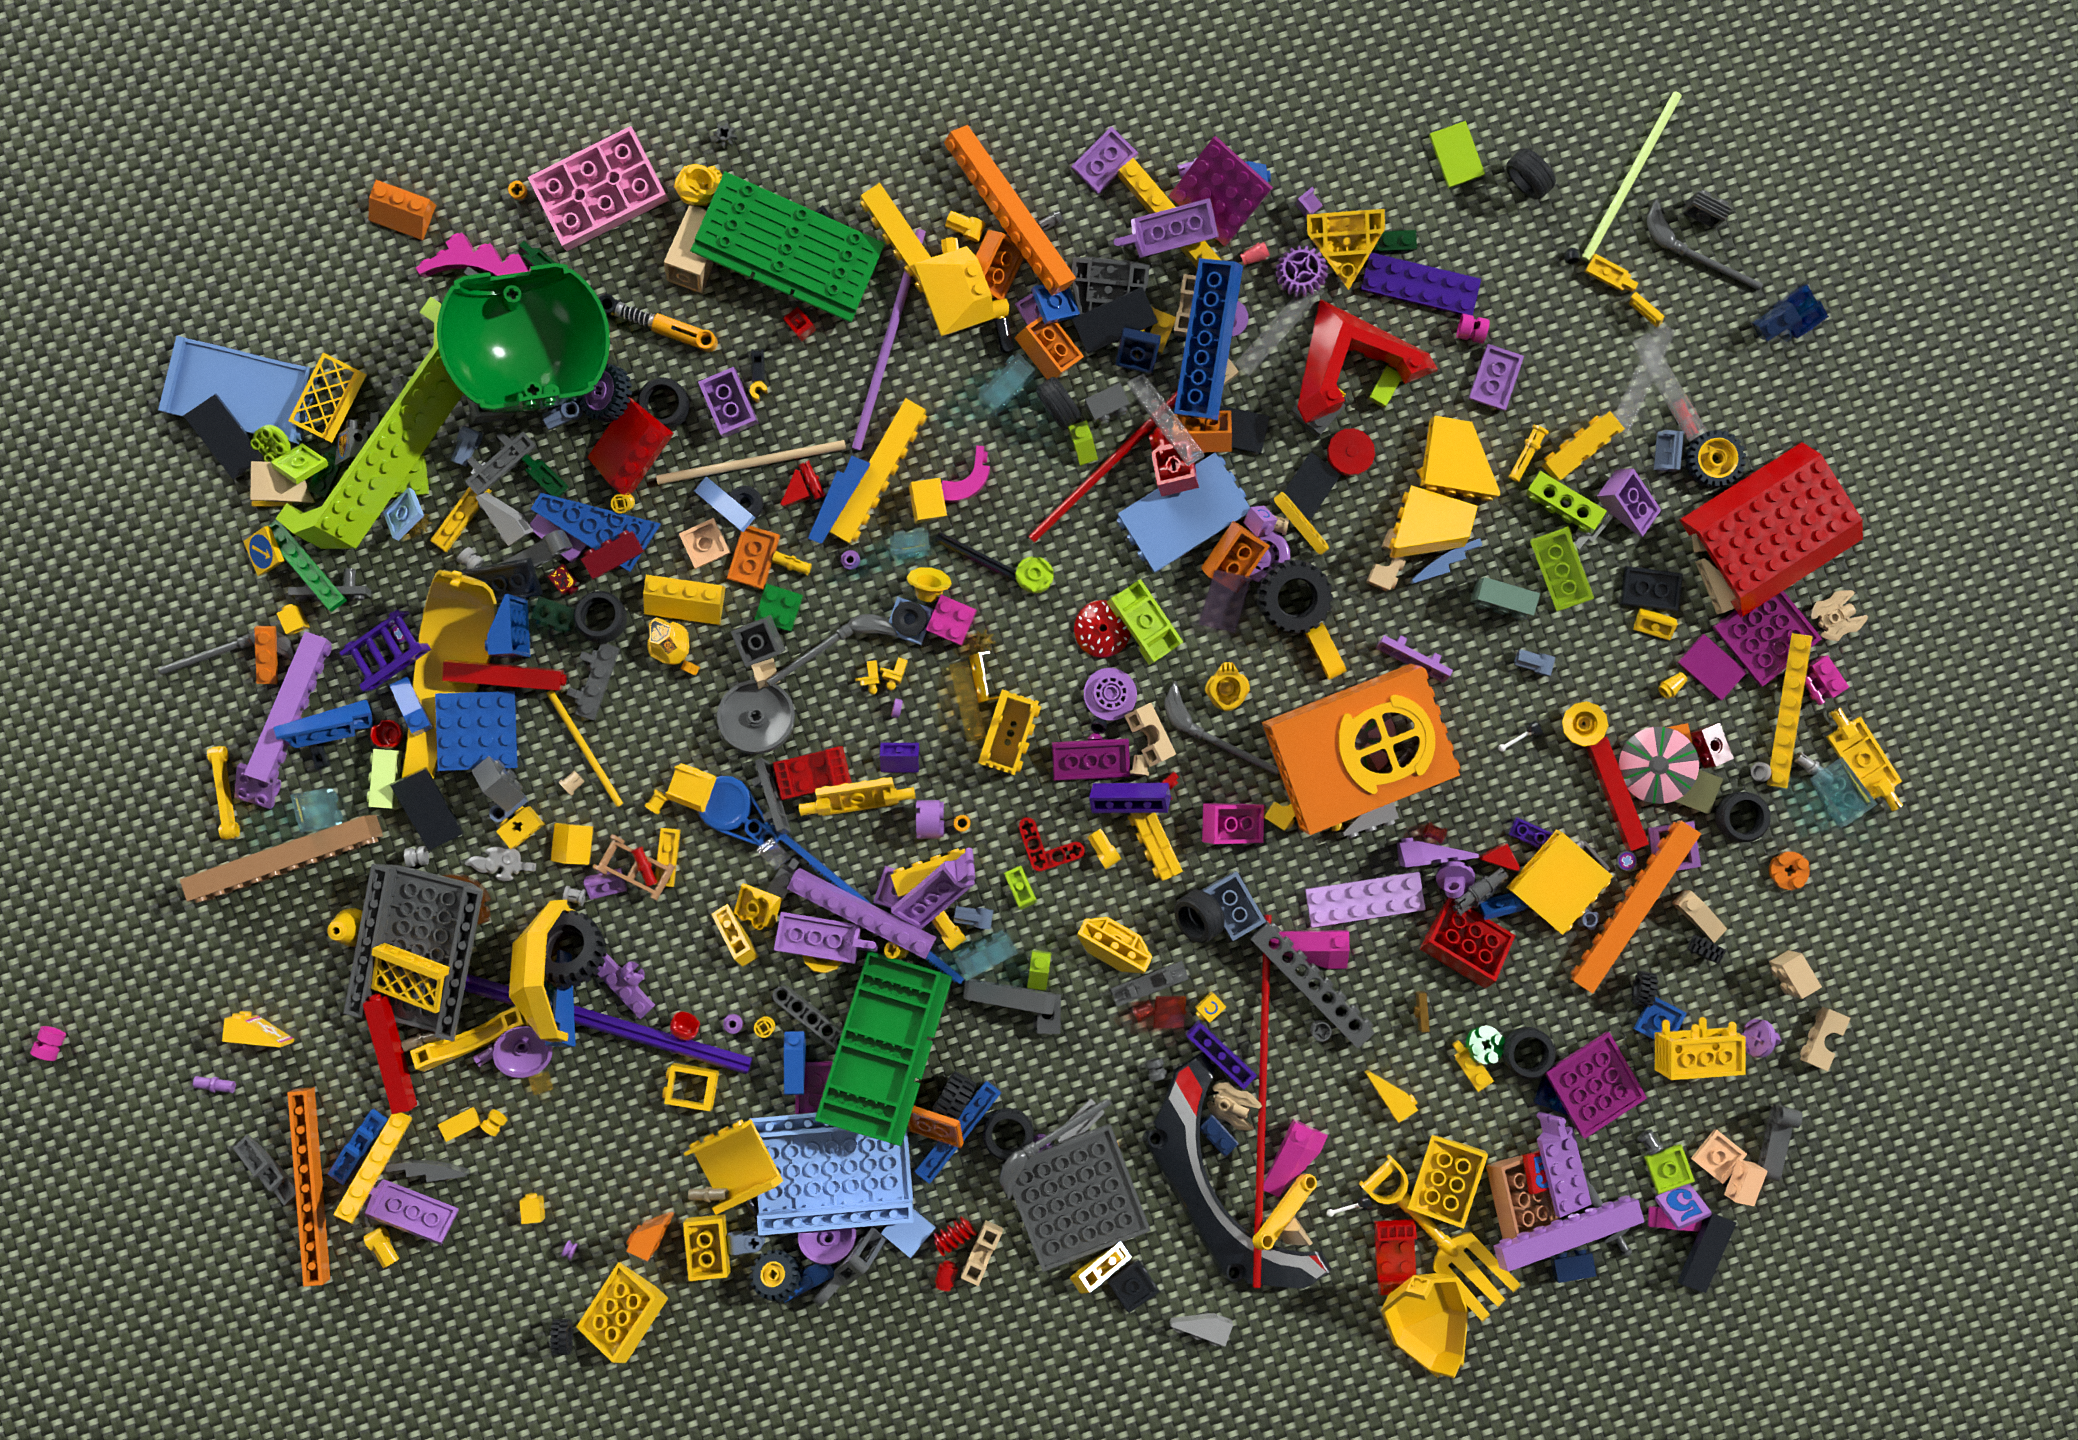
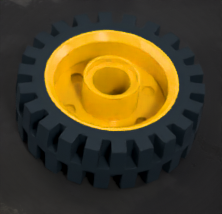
[1685,430,1746,488]

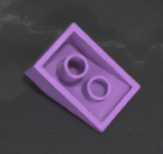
[1597,468,1661,537]

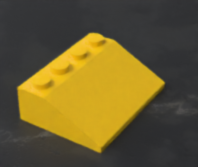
[1408,1135,1488,1229]
[576,1262,668,1363]

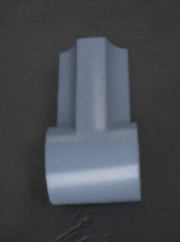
[542,401,583,430]
[451,426,483,467]
[1514,649,1555,676]
[489,795,529,822]
[954,906,994,929]

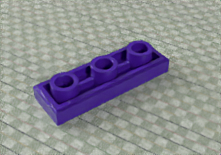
[1508,817,1553,849]

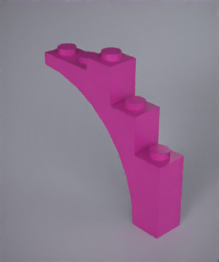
[416,233,529,278]

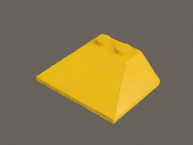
[913,246,994,337]

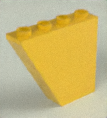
[1420,416,1500,501]
[1388,485,1478,558]

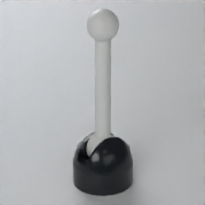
[1498,720,1543,752]
[1326,1194,1373,1217]

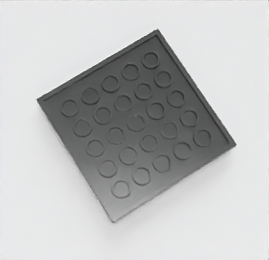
[1002,1123,1151,1272]

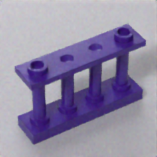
[339,610,431,691]

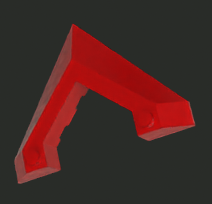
[1297,299,1438,423]

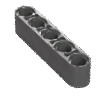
[963,979,1056,1014]
[773,985,843,1050]

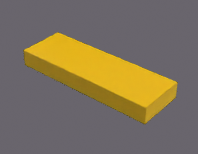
[654,828,681,887]

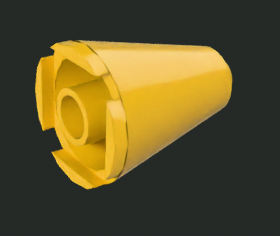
[327,908,363,947]

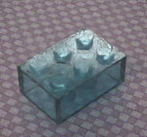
[978,353,1035,417]
[955,929,1018,981]

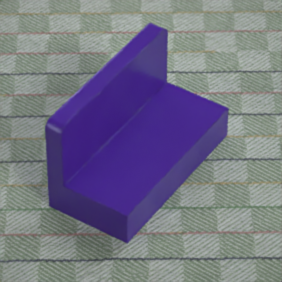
[880,743,919,772]

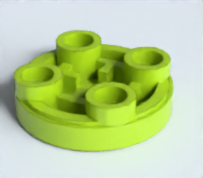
[250,425,291,462]

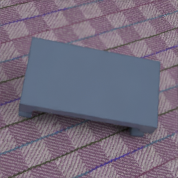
[1654,430,1684,472]

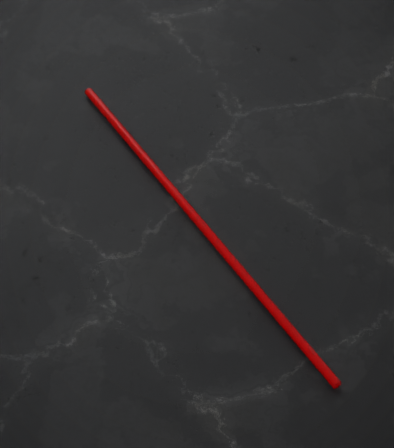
[1253,915,1272,1288]

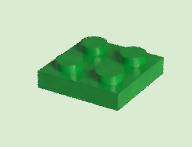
[755,583,803,632]

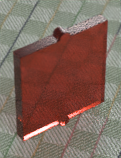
[1153,996,1187,1028]

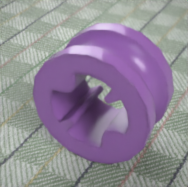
[561,1240,578,1260]

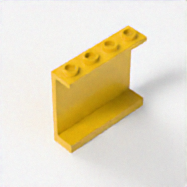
[1506,829,1613,935]
[684,1119,783,1215]

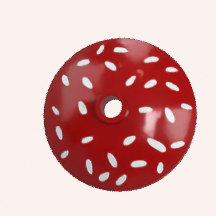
[1074,600,1131,658]

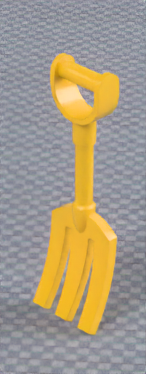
[1359,1154,1521,1322]

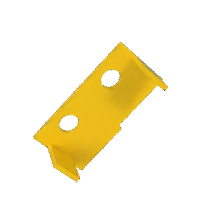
[969,651,999,703]

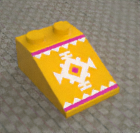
[222,1011,294,1047]

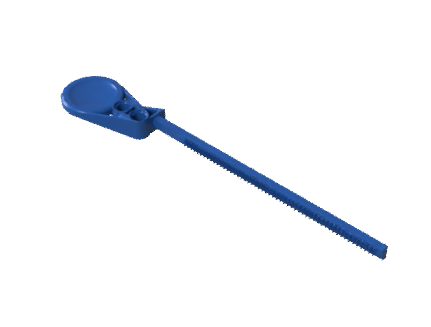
[698,776,964,984]

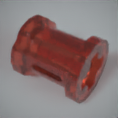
[1422,821,1447,844]
[1132,1000,1156,1023]

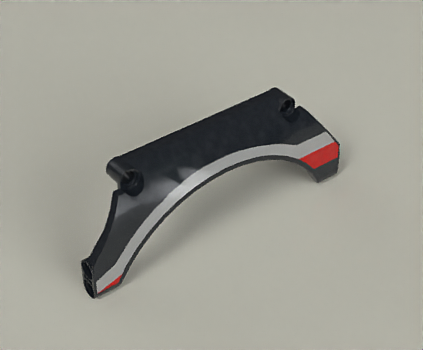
[1142,1052,1332,1289]

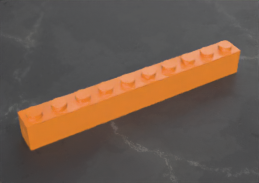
[944,125,1076,296]
[1570,820,1701,994]
[287,1087,330,1287]

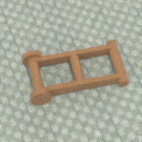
[593,834,676,901]

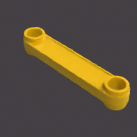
[207,746,240,840]
[1252,1174,1317,1250]

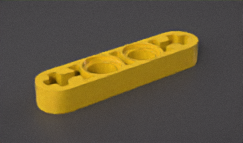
[1274,492,1329,555]

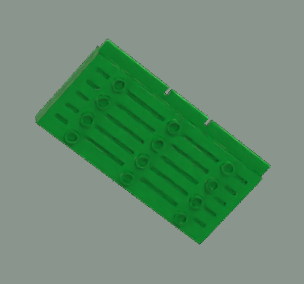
[690,171,885,323]
[815,951,953,1146]

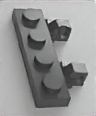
[465,431,537,496]
[566,643,621,720]

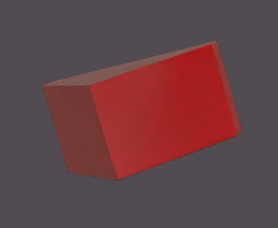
[783,307,816,342]
[781,469,811,508]
[1478,843,1520,871]

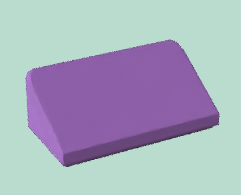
[584,868,627,900]

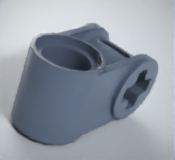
[727,1230,765,1255]

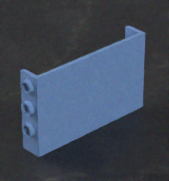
[1116,452,1250,573]

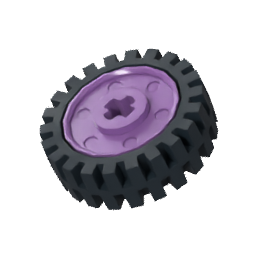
[580,363,632,422]

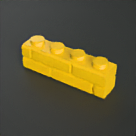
[1127,813,1183,881]

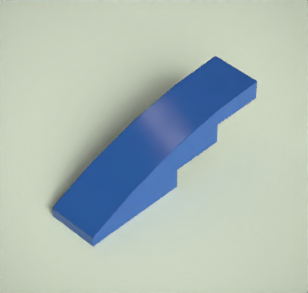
[328,1109,389,1185]

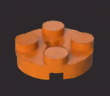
[1769,851,1810,890]

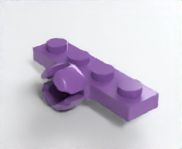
[598,954,655,1019]

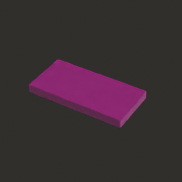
[1052,739,1130,781]

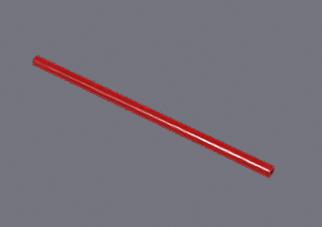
[1028,392,1177,543]

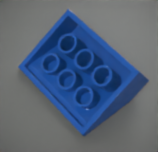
[485,594,531,658]

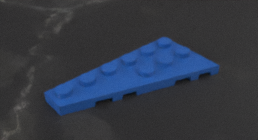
[531,493,661,572]

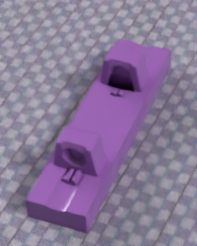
[1376,635,1453,683]

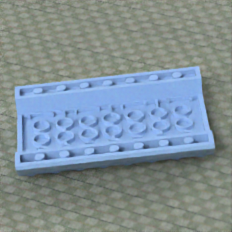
[749,1113,914,1236]

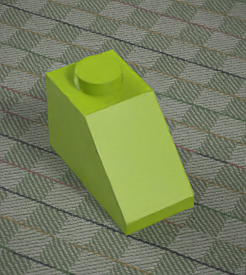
[1068,420,1098,466]
[1027,950,1051,990]

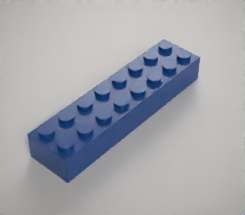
[1174,258,1243,421]

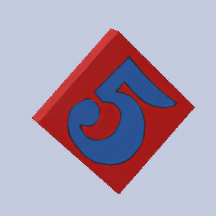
[1522,1150,1549,1194]

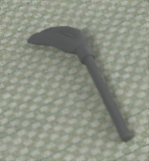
[1647,199,1763,290]
[766,614,898,687]
[158,631,296,675]
[1164,681,1279,775]
[999,1098,1111,1199]

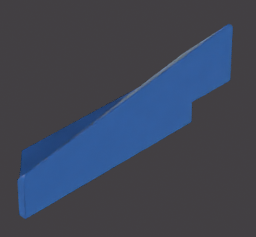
[273,700,373,748]
[544,950,576,1047]

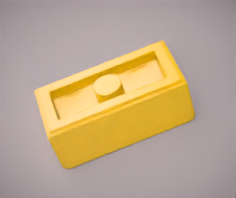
[1633,608,1678,641]

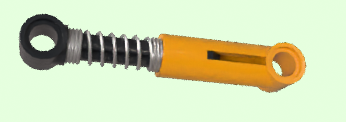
[599,294,718,352]

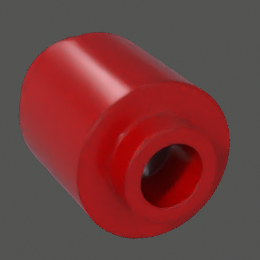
[935,1260,958,1291]

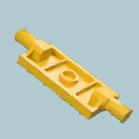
[1826,707,1903,811]
[799,777,916,816]

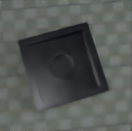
[1107,1259,1160,1314]

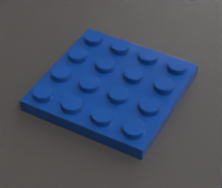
[435,691,517,771]

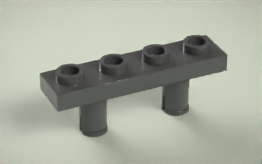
[288,568,371,602]

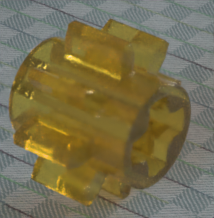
[410,514,432,534]
[972,629,996,653]

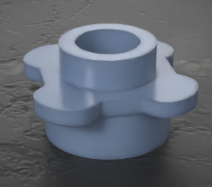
[1577,908,1599,930]

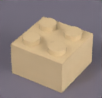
[1769,950,1822,999]

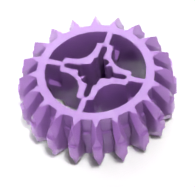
[1276,246,1328,297]

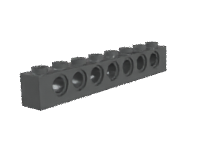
[1250,920,1375,1048]

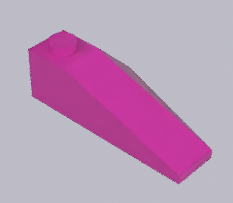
[1271,930,1350,969]
[1264,1119,1328,1197]

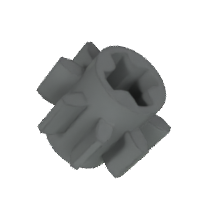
[713,123,738,149]

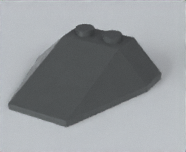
[1072,257,1150,340]

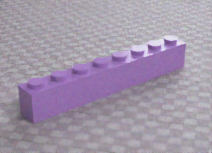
[244,631,332,785]
[787,868,937,959]
[1493,1196,1644,1272]

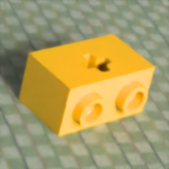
[496,806,545,849]

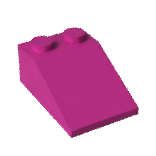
[1202,803,1264,844]

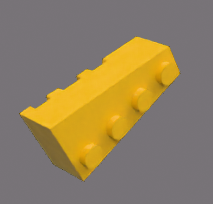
[1541,411,1625,482]
[890,848,965,898]

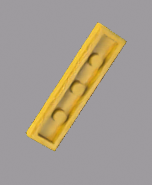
[430,487,492,552]

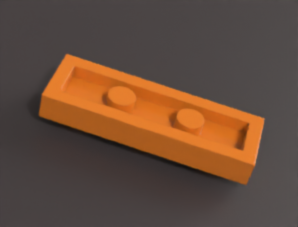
[254,626,278,684]

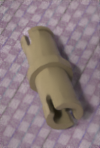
[401,1031,443,1052]
[688,1187,729,1202]

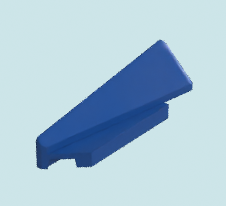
[808,456,870,544]

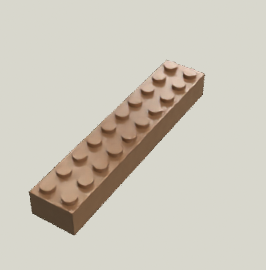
[179,815,383,903]

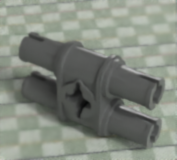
[1452,868,1508,917]

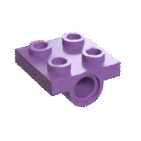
[234,763,281,809]

